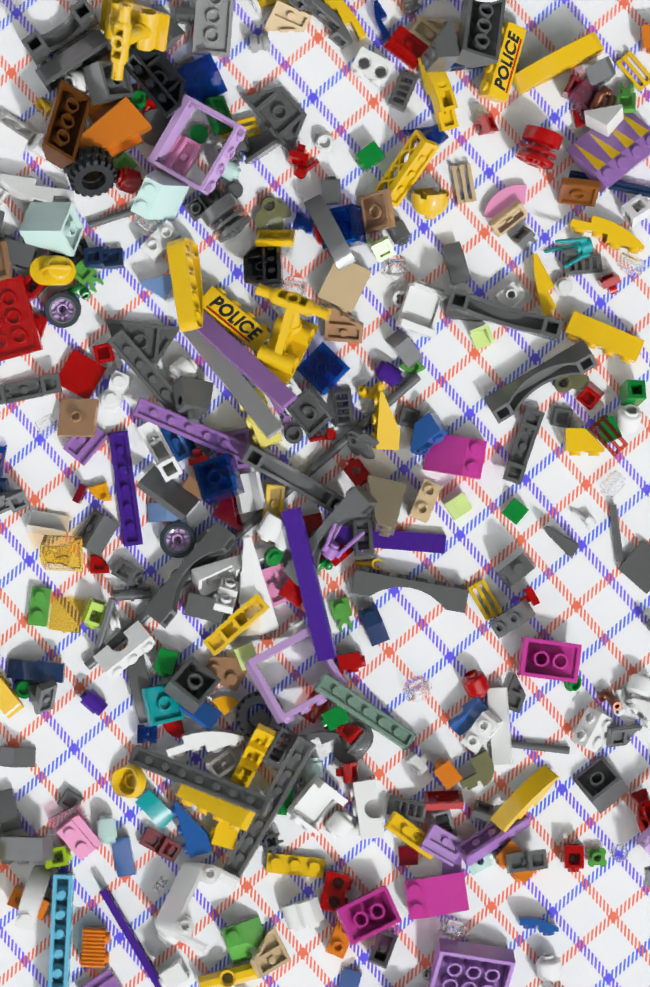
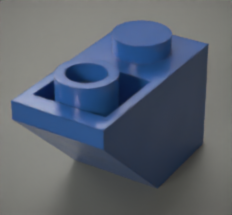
[410,412,449,456]

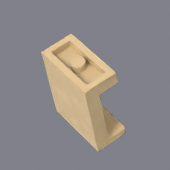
[317,262,372,315]
[409,479,442,523]

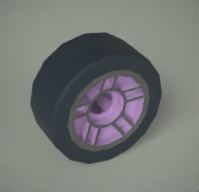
[44,290,81,328]
[159,522,196,558]

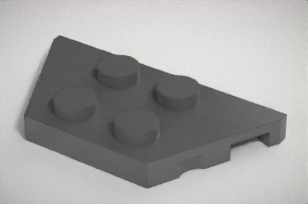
[242,86,307,153]
[106,319,180,364]

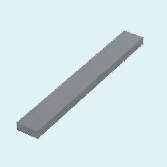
[183,330,284,440]

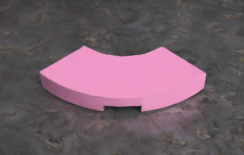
[483,185,527,219]

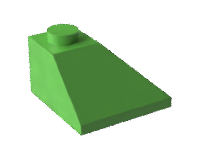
[221,916,265,964]

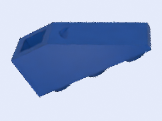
[171,800,213,858]

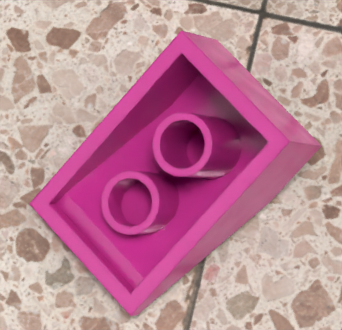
[423,435,487,480]
[516,636,582,683]
[404,871,470,920]
[335,885,402,946]

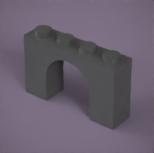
[21,0,99,66]

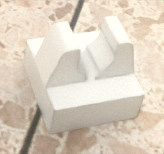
[406,752,431,776]

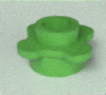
[587,847,607,867]

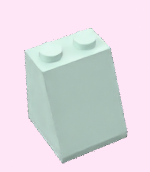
[130,168,190,220]
[19,202,85,256]

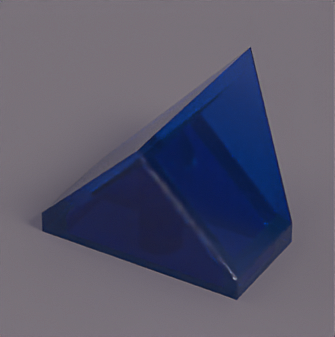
[402,123,449,146]

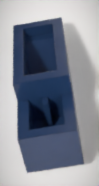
[7,659,66,683]

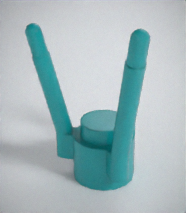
[544,236,593,268]

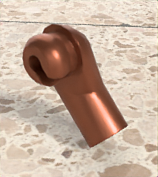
[590,86,613,109]
[597,689,622,711]

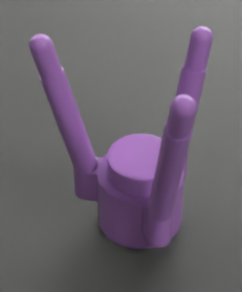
[320,522,365,560]

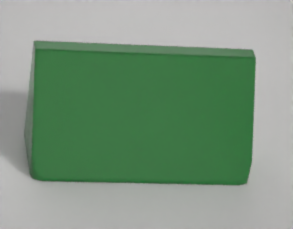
[203,96,233,136]

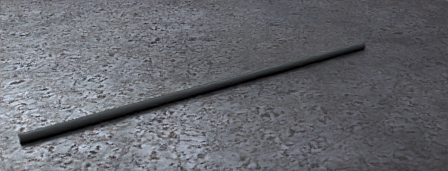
[84,372,421,670]

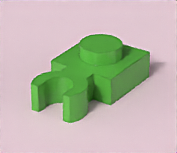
[616,82,637,113]
[75,259,104,293]
[329,597,353,632]

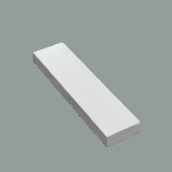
[487,687,513,765]

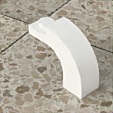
[137,421,183,482]
[14,866,53,931]

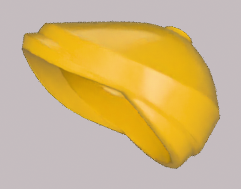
[111,764,146,799]

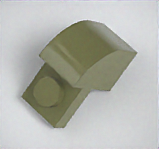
[459,750,494,790]

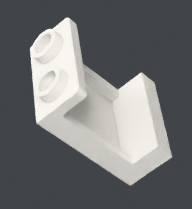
[395,280,449,338]
[286,774,348,836]

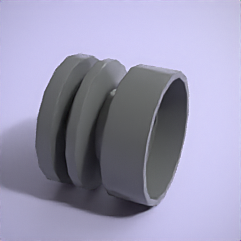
[200,193,251,243]

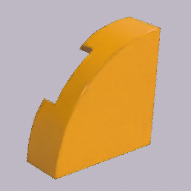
[88,482,112,501]
[213,696,239,715]

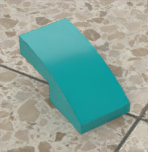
[135,789,174,829]

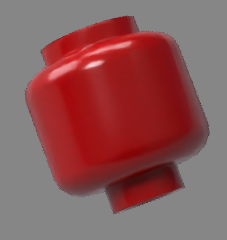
[115,166,143,194]
[462,669,490,699]

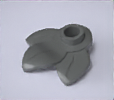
[345,428,379,459]

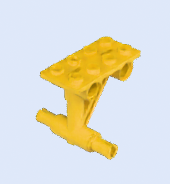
[99,0,170,81]
[255,283,331,385]

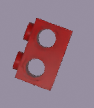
[319,869,353,913]

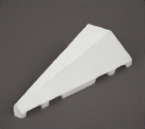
[239,535,279,636]
[191,543,286,597]

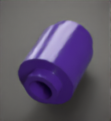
[374,360,403,387]
[80,688,108,716]

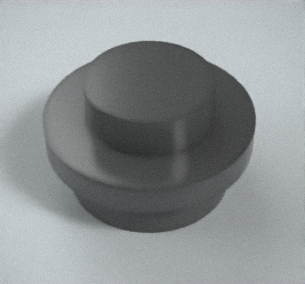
[224,180,243,199]
[284,425,303,444]

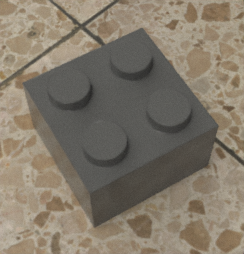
[163,655,221,714]

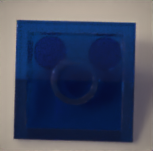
[176,53,228,103]
[321,203,367,249]

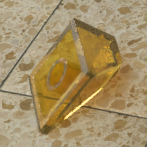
[40,535,83,572]

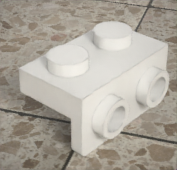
[571,706,613,753]

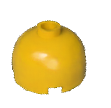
[411,188,449,219]

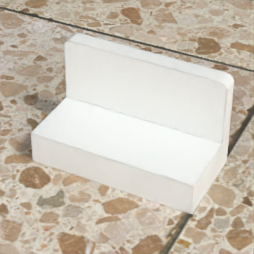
[0,111,37,156]
[231,470,266,514]
[26,510,70,539]

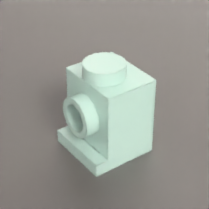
[468,852,494,876]

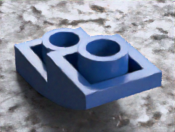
[448,697,488,736]
[518,916,559,936]

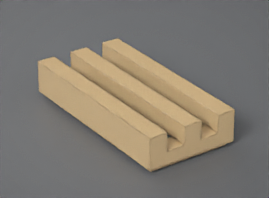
[451,163,477,204]
[488,199,528,238]

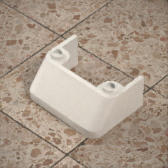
[155,860,240,953]

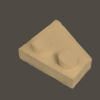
[262,0,312,33]
[409,16,459,46]
[250,927,291,979]

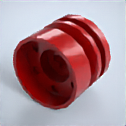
[515,124,563,170]

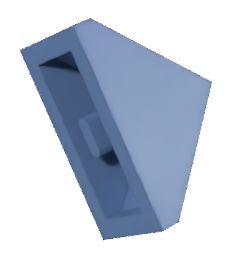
[140,274,173,301]
[148,503,187,522]

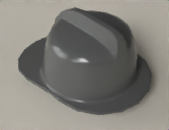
[333,722,374,764]

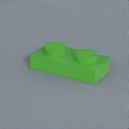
[27,587,52,627]

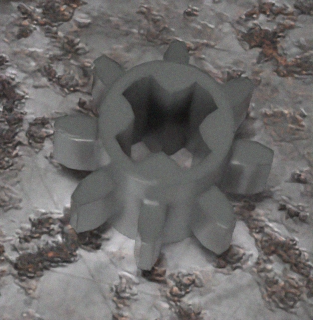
[260,831,284,855]

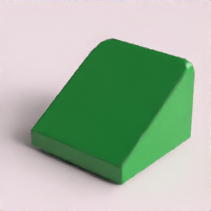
[502,498,529,525]

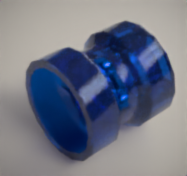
[292,211,315,235]
[137,724,158,744]

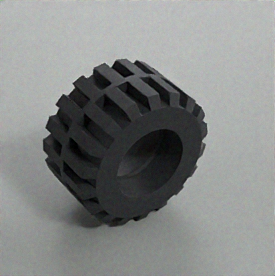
[66,146,117,197]
[235,691,283,738]

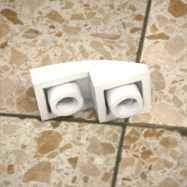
[213,577,240,614]

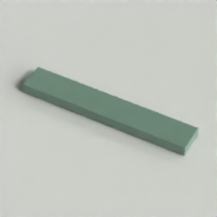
[313,672,416,751]

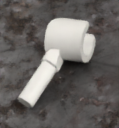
[571,509,597,531]

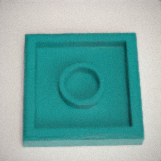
[141,683,185,727]

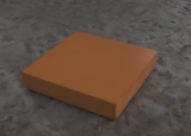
[557,177,600,207]

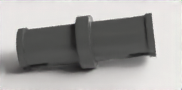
[112,586,152,602]

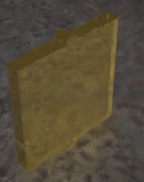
[49,596,85,633]

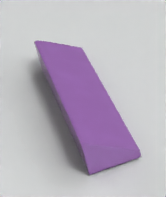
[455,815,530,867]

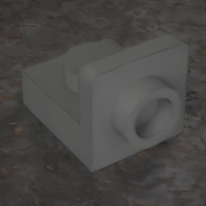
[111,557,146,588]

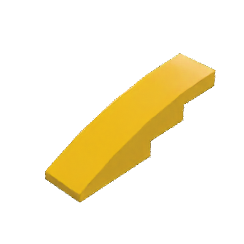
[322,0,367,42]
[532,253,557,318]
[203,593,270,656]
[229,723,276,788]
[490,765,559,833]

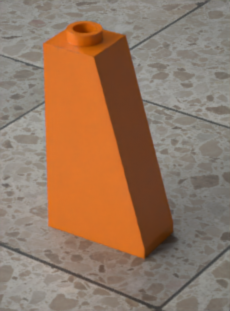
[77,97,152,152]

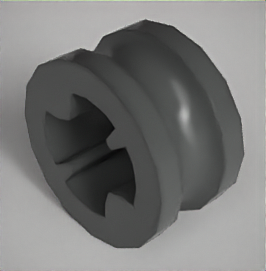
[403,0,422,16]

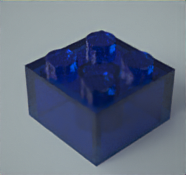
[296,342,350,398]
[192,453,245,505]

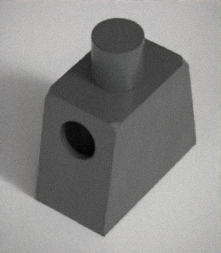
[172,376,213,424]
[496,551,536,588]

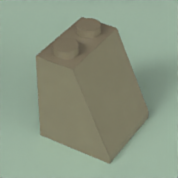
[366,475,406,537]

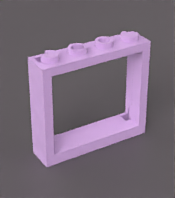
[147,94,247,196]
[244,627,347,724]

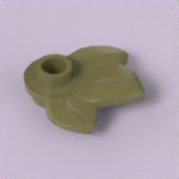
[254,196,292,230]
[554,374,589,393]

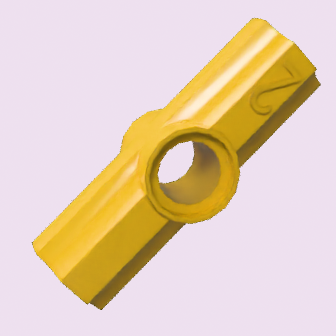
[198,963,258,987]

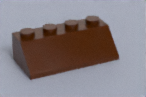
[41,80,91,169]

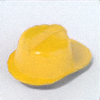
[29,255,76,286]

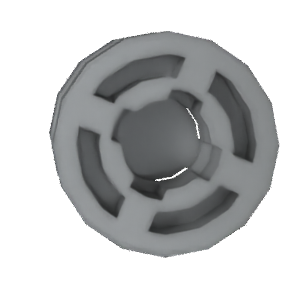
[249,32,271,53]

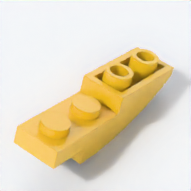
[418,57,459,132]
[569,215,645,254]

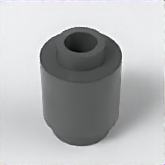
[386,216,411,246]

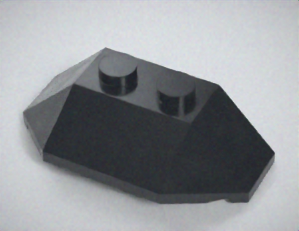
[124,48,186,118]
[243,245,284,289]

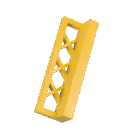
[374,129,440,207]

